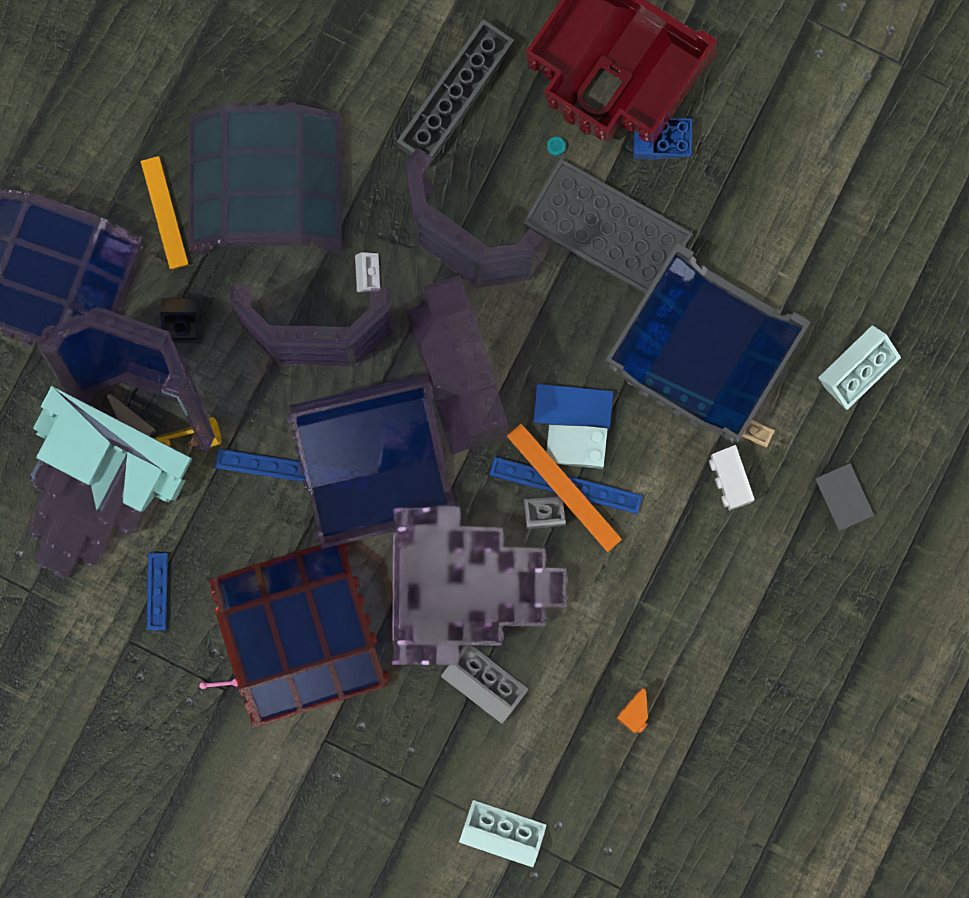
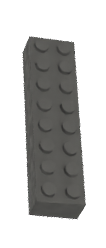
[397,19,514,167]

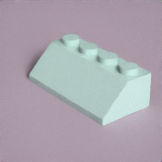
[818,325,901,410]
[459,800,546,867]

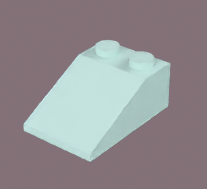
[547,425,607,469]

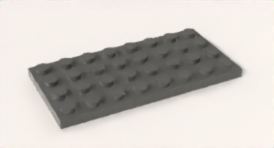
[523,158,692,299]

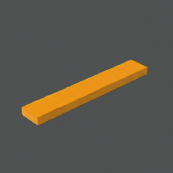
[141,156,189,270]

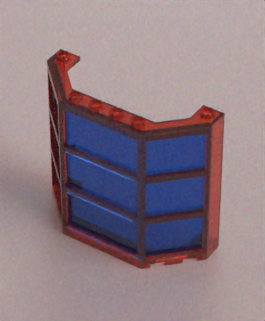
[208,538,390,728]

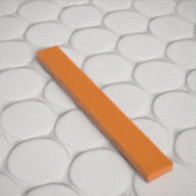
[507,424,622,552]

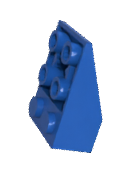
[633,118,692,160]

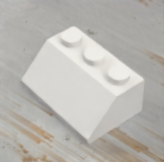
[709,445,755,510]

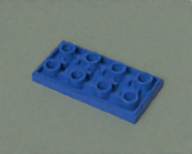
[533,384,613,430]

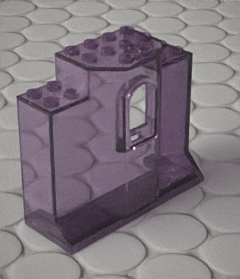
[406,275,508,456]

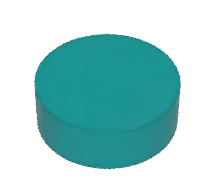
[547,136,566,156]

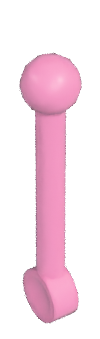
[199,679,240,689]

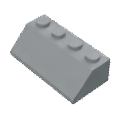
[441,642,529,724]

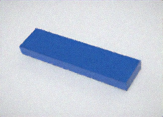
[147,553,168,630]

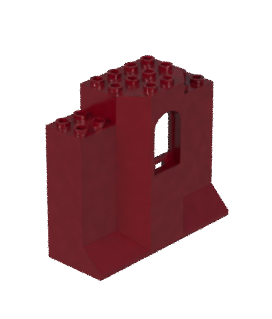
[525,0,717,143]

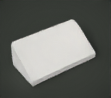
[355,253,380,292]

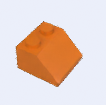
[616,688,648,734]

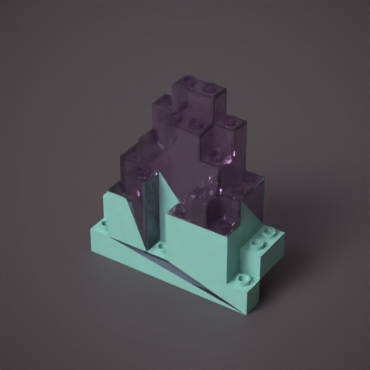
[27,386,192,578]

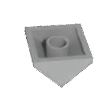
[524,496,566,529]

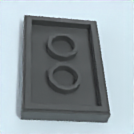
[815,463,874,531]

